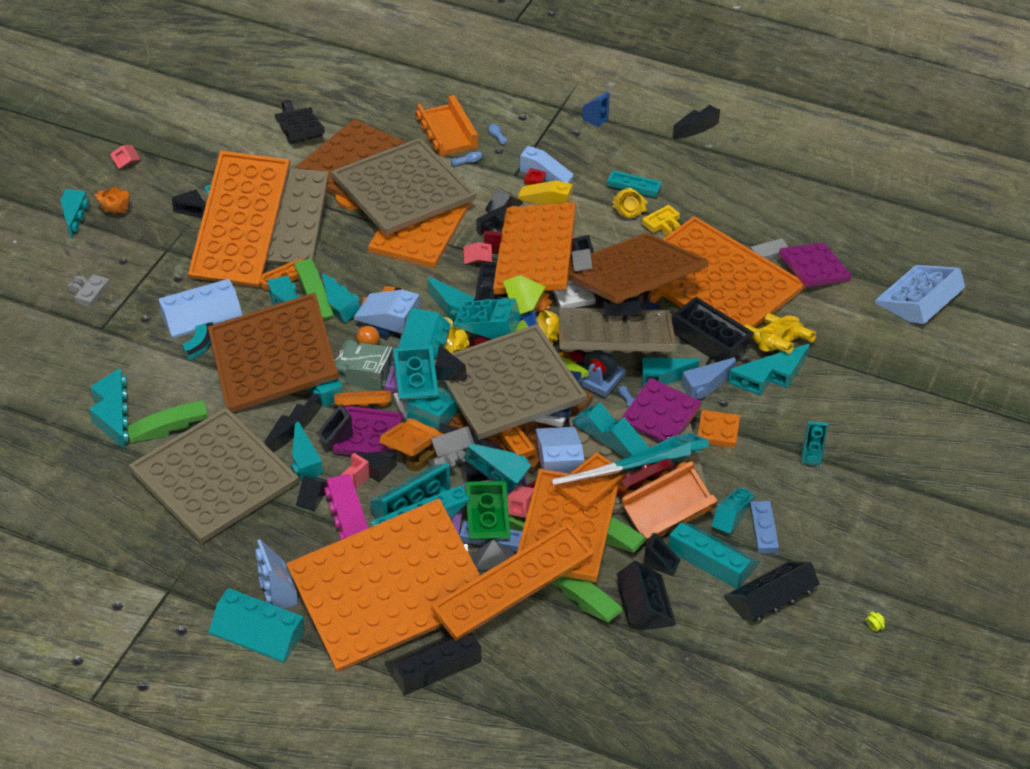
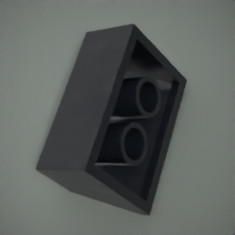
[617,560,676,630]

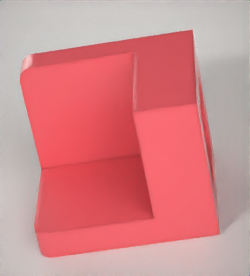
[110,145,141,169]
[464,242,492,264]
[341,453,369,489]
[507,486,534,517]

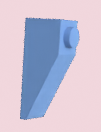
[681,358,736,399]

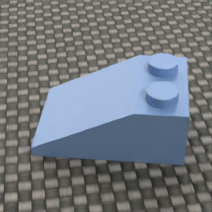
[354,290,420,334]
[536,427,584,474]

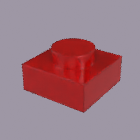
[524,168,546,185]

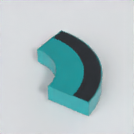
[182,322,214,360]

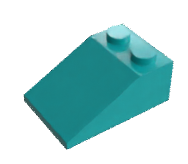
[393,345,439,400]
[406,380,460,432]
[463,444,531,494]

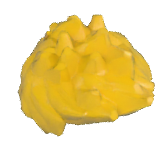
[612,188,648,219]
[537,310,559,345]
[444,326,470,353]

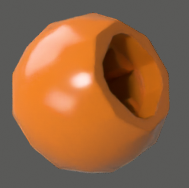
[356,326,380,345]

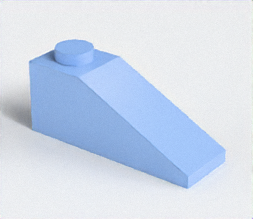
[520,146,574,183]

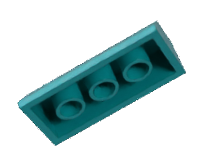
[392,308,451,371]
[370,463,450,519]
[668,522,760,589]
[208,588,305,663]

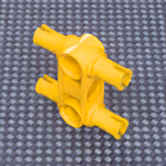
[744,313,817,354]

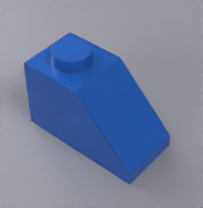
[582,92,610,127]

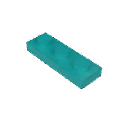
[607,170,662,198]

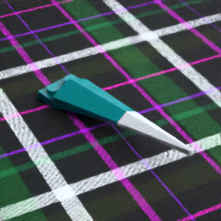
[552,433,709,485]

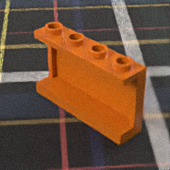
[415,95,478,157]
[621,461,717,545]

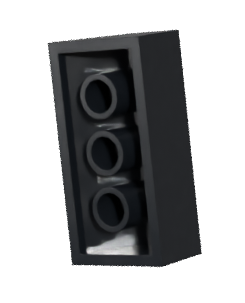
[672,297,754,362]
[724,561,820,622]
[384,632,481,696]

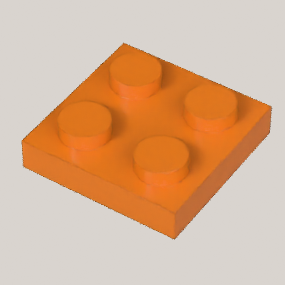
[698,410,740,448]
[380,422,435,456]

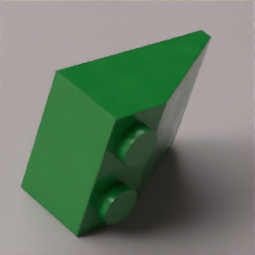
[464,481,511,540]

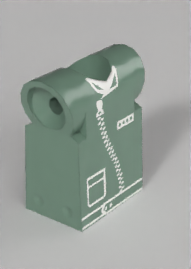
[335,339,393,391]

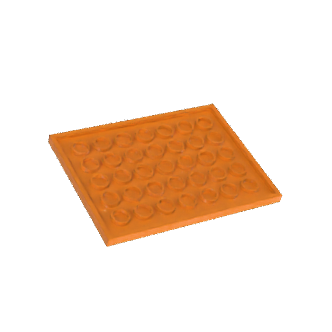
[657,216,806,328]
[286,499,480,673]

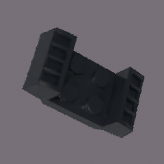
[603,291,651,317]

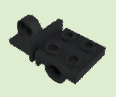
[274,100,325,144]

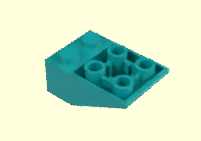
[454,298,521,339]

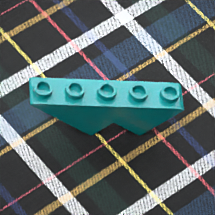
[728,344,810,396]
[89,368,129,449]
[572,403,649,458]
[371,485,470,526]

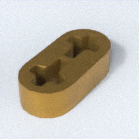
[406,443,437,472]

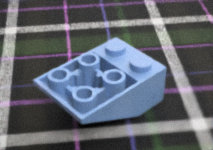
[255,539,298,609]

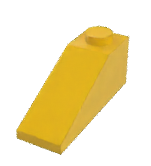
[517,180,573,205]

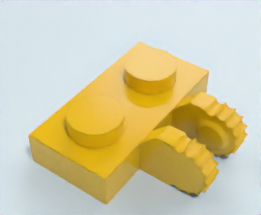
[642,205,681,236]

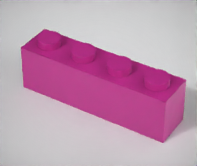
[324,474,368,540]

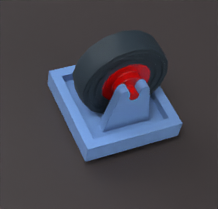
[580,350,626,397]

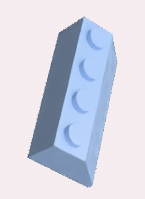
[158,279,243,338]

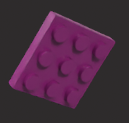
[778,243,852,287]
[620,377,701,442]
[333,406,403,455]

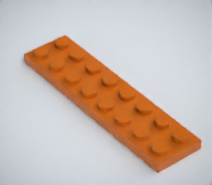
[431,523,594,641]

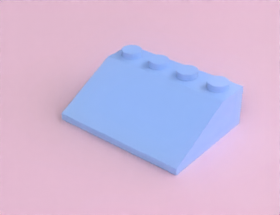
[875,265,965,324]

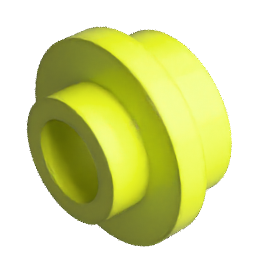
[865,611,885,632]

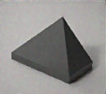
[472,540,514,572]

